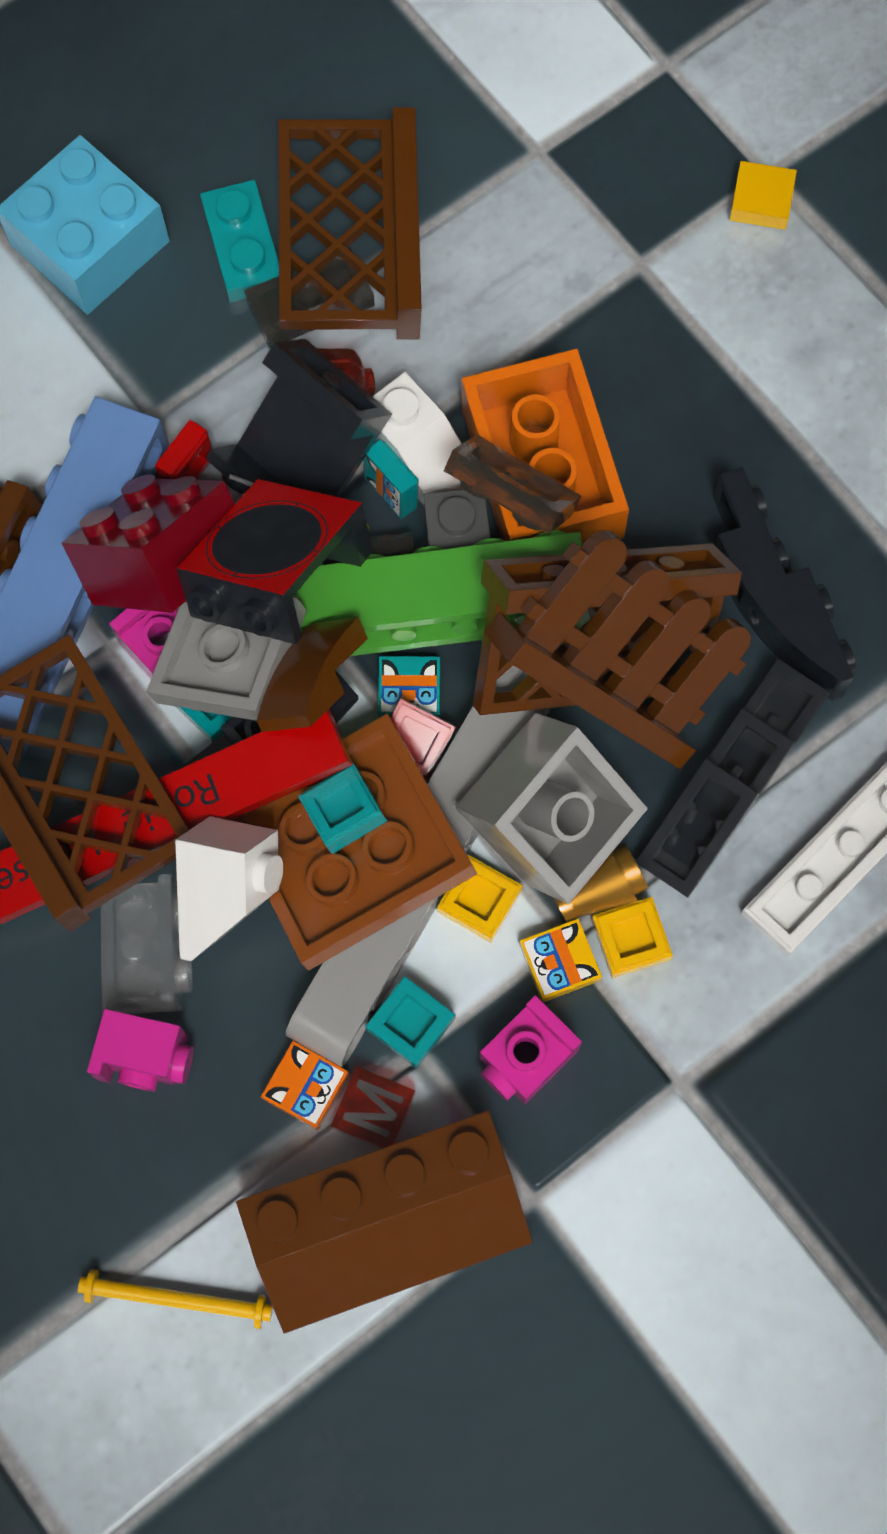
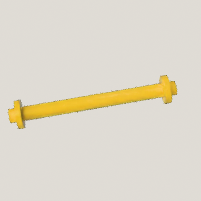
[78,1269,273,1329]

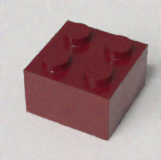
[61,475,234,613]

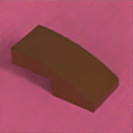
[257,617,368,732]

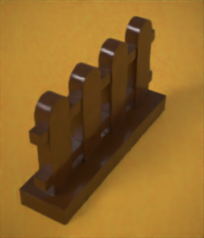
[484,530,751,769]

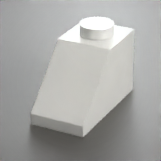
[373,372,483,505]
[175,817,283,961]

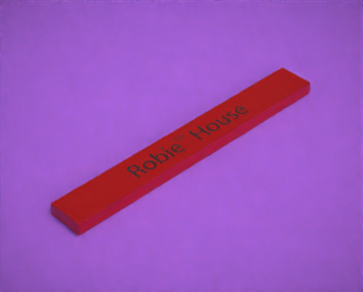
[0,708,353,925]

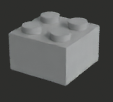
[455,713,648,905]

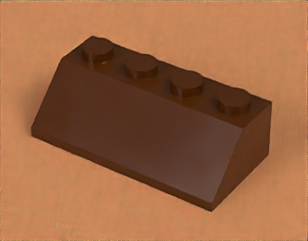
[236,1110,533,1334]

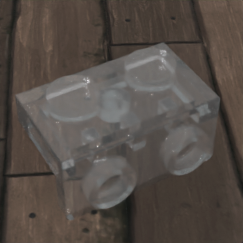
[101,874,193,1014]

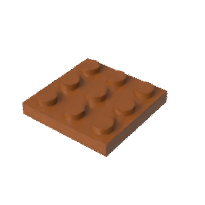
[230,714,478,971]

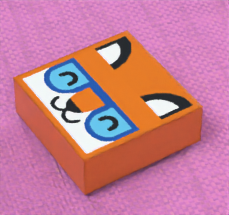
[261,1041,350,1131]

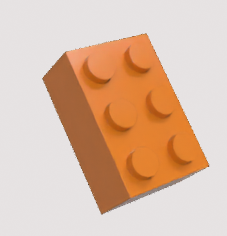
[461,349,629,544]

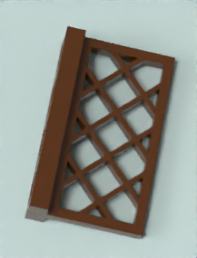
[278,107,422,340]
[473,543,742,715]
[0,634,189,932]

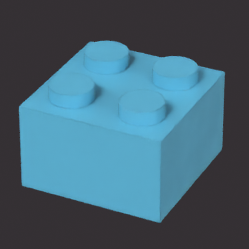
[0,135,170,315]

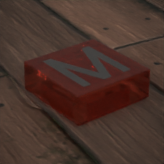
[331,1066,416,1149]

